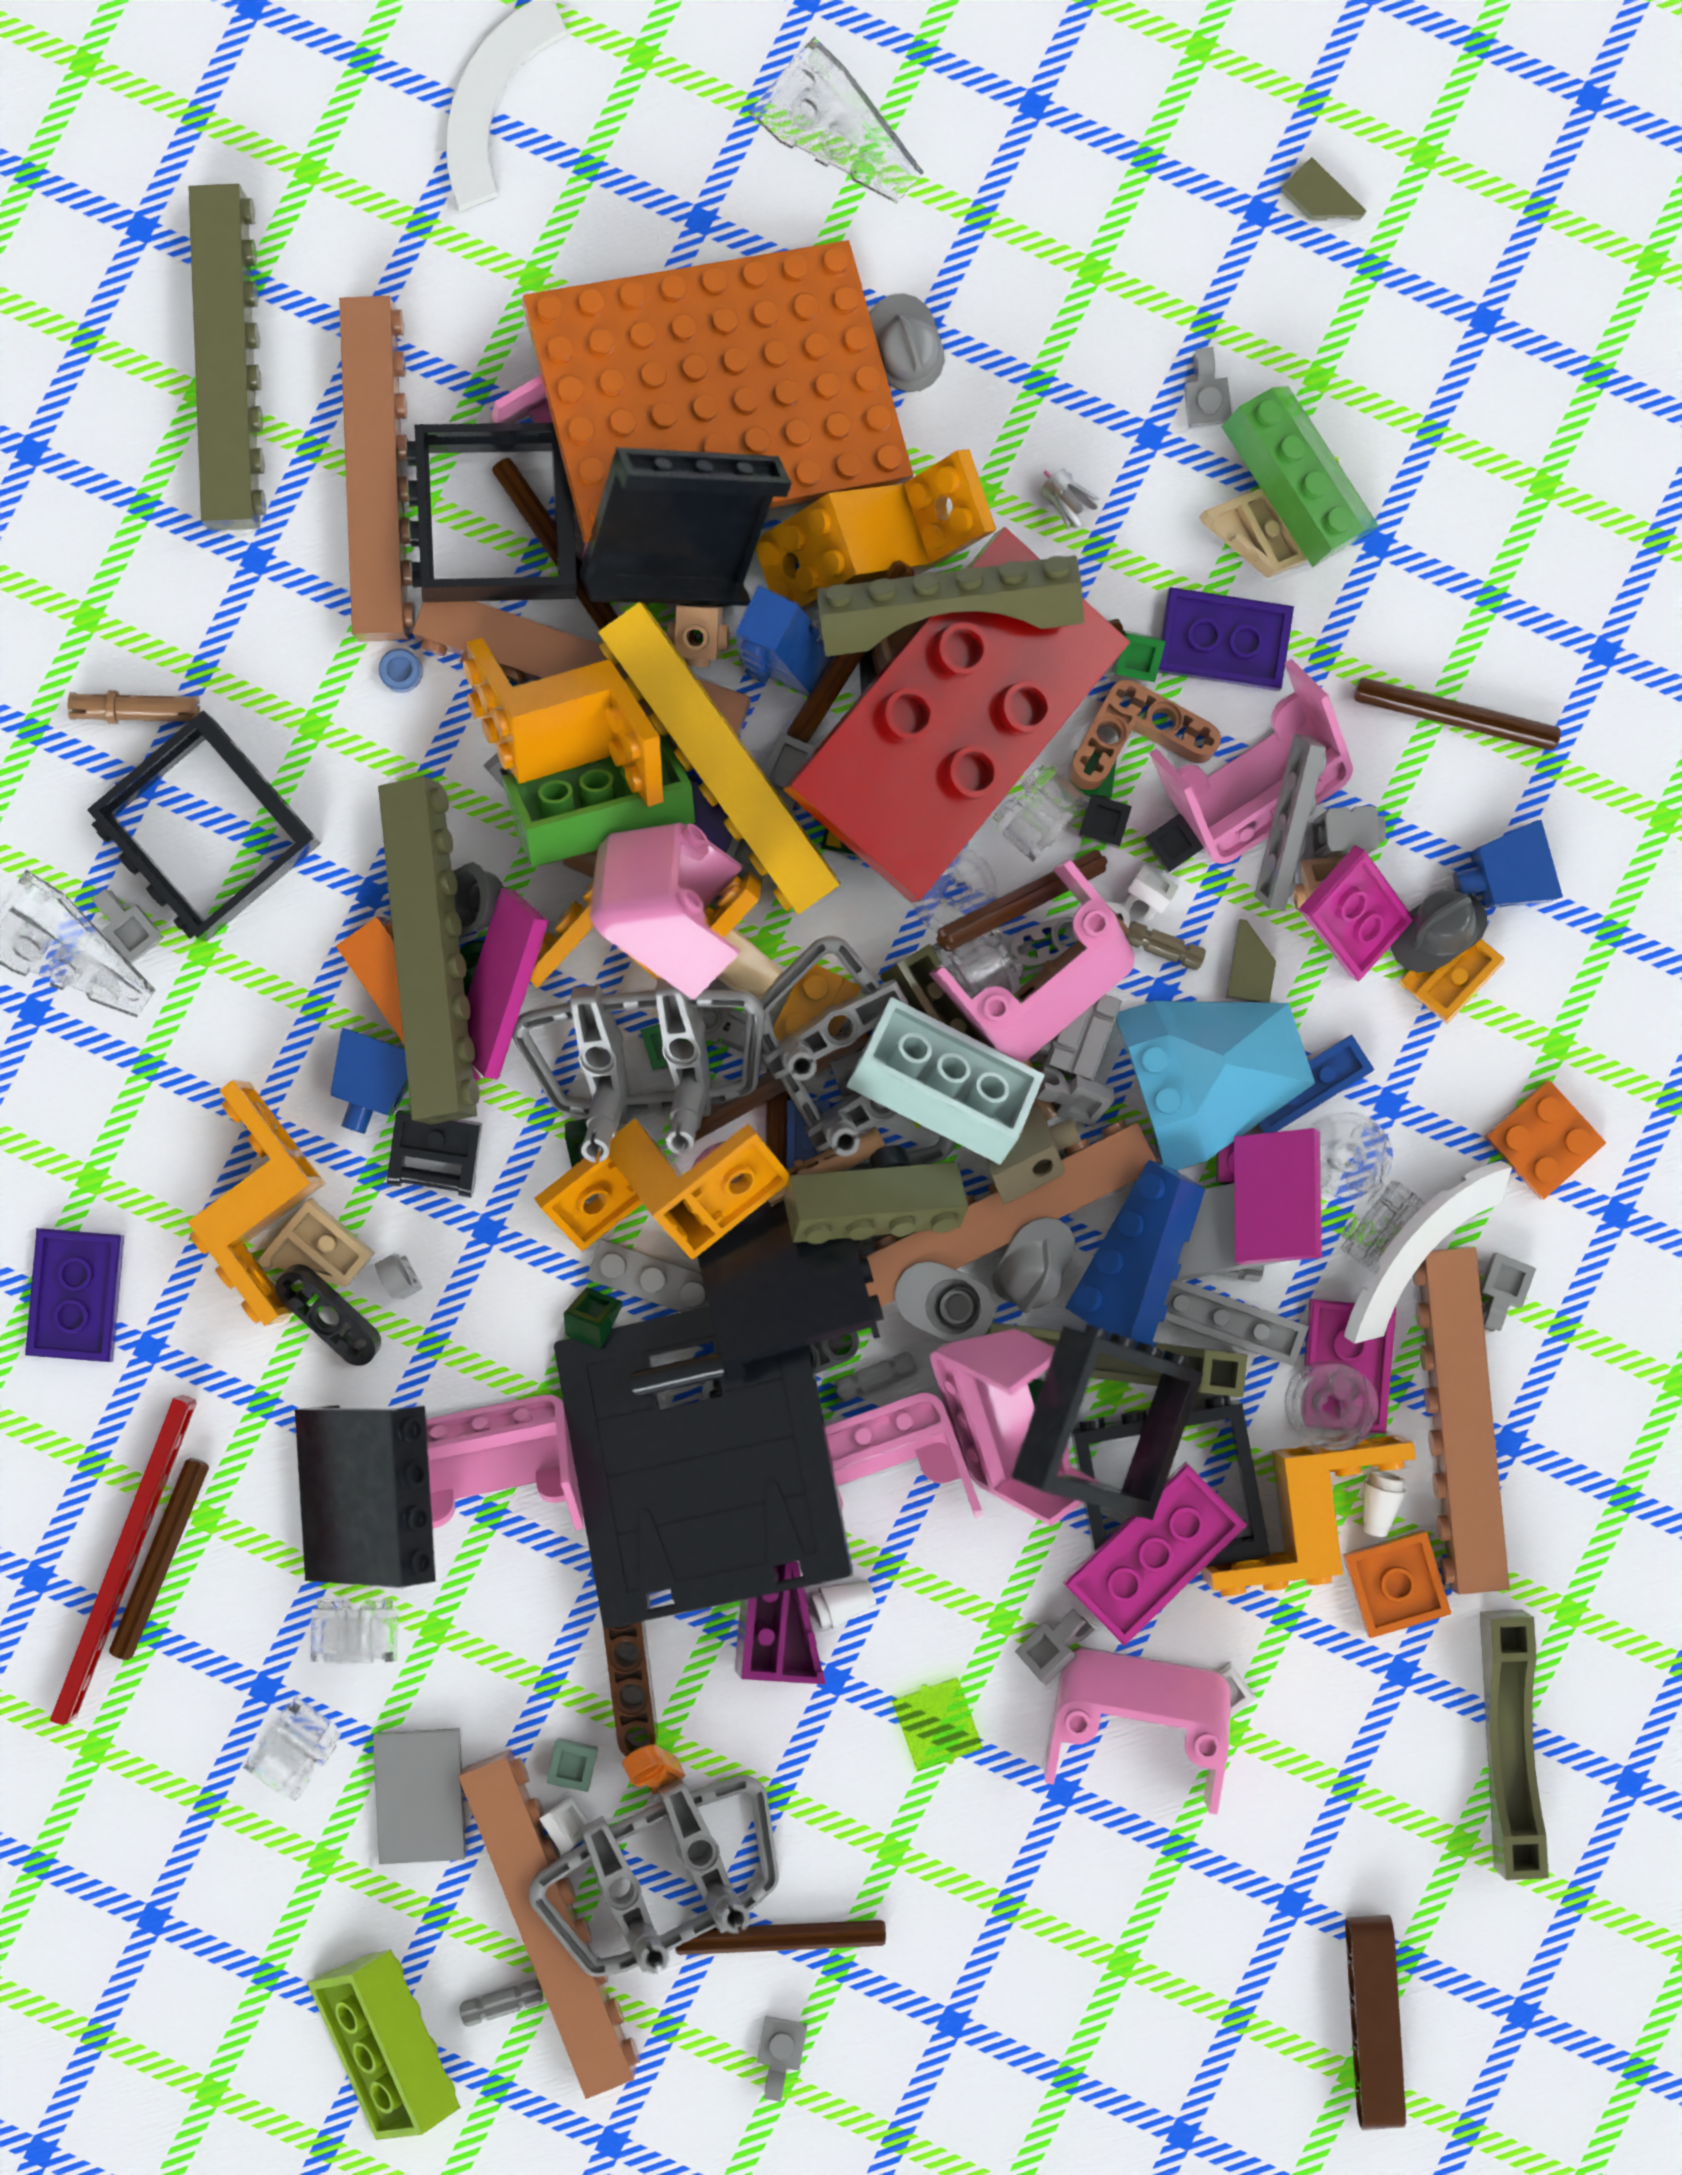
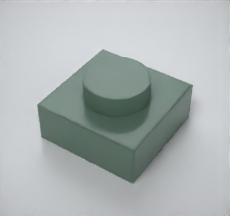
[546,1738,598,1792]

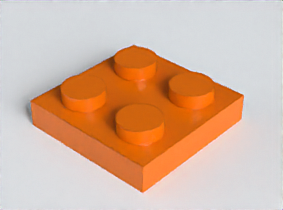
[1484,1080,1607,1200]
[1342,1530,1452,1638]

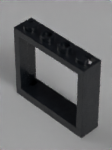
[407,422,577,602]
[87,710,321,942]
[1011,1324,1203,1520]
[1071,1396,1270,1567]

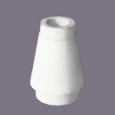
[1362,1470,1407,1537]
[810,1581,876,1629]

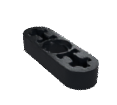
[275,1264,381,1366]

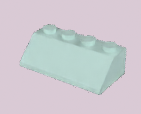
[846,997,1045,1165]

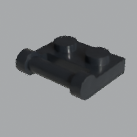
[387,1110,483,1198]

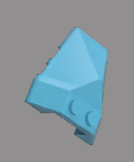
[1115,1001,1315,1171]

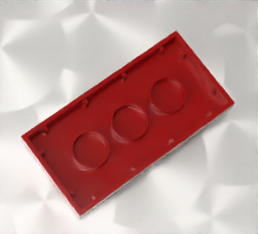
[783,527,1130,903]

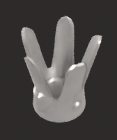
[1041,468,1100,529]

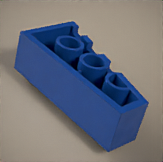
[735,585,834,697]
[1065,1159,1205,1349]

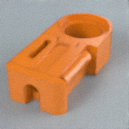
[622,1744,686,1795]

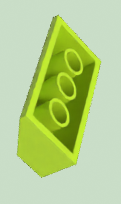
[307,1949,461,2140]

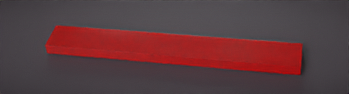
[50,1395,197,1726]

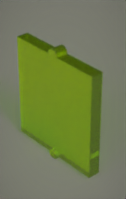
[892,1676,983,1772]

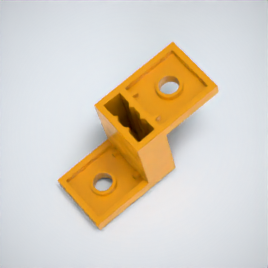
[755,449,997,611]
[463,638,664,807]
[530,871,762,988]
[187,1080,326,1326]
[534,1118,790,1260]
[1201,1435,1416,1596]

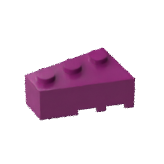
[734,1562,826,1684]

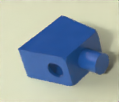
[1453,820,1563,908]
[331,1028,409,1134]

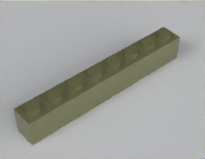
[188,183,266,531]
[378,776,480,1124]

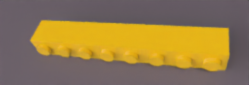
[598,602,842,915]

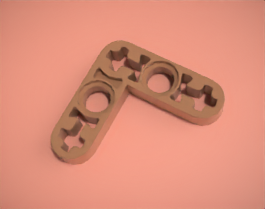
[1069,680,1221,790]

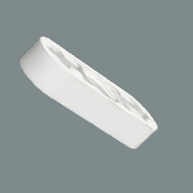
[1010,902,1130,968]

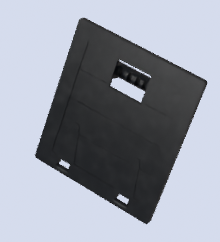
[554,1306,854,1629]

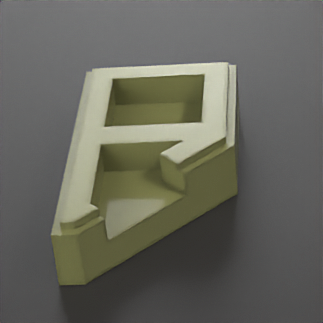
[1280,157,1367,220]
[1226,919,1276,1003]

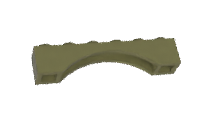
[817,555,1084,656]
[987,1322,1248,1398]
[1480,1609,1549,1880]

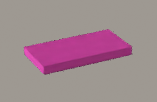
[467,888,548,1080]
[1063,1462,1247,1646]

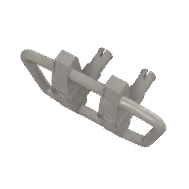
[760,936,956,1171]
[512,978,764,1162]
[529,1775,779,1977]

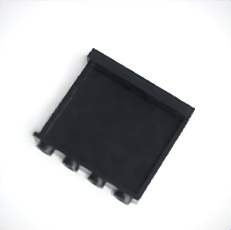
[579,447,792,607]
[697,1200,884,1379]
[295,1405,436,1588]

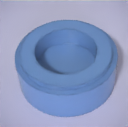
[379,648,423,693]

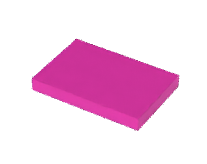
[1298,845,1414,982]
[1234,1128,1322,1265]
[1299,1299,1396,1434]

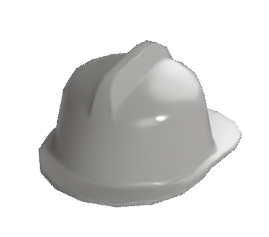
[870,293,945,392]
[992,1217,1075,1313]
[895,1261,995,1342]

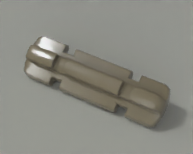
[1125,921,1206,970]

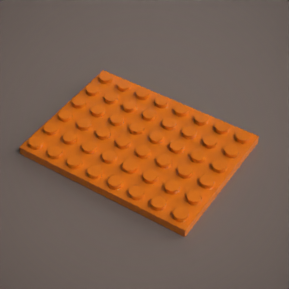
[522,240,914,543]

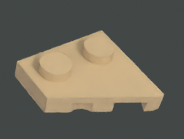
[1199,488,1307,578]
[257,1198,375,1287]

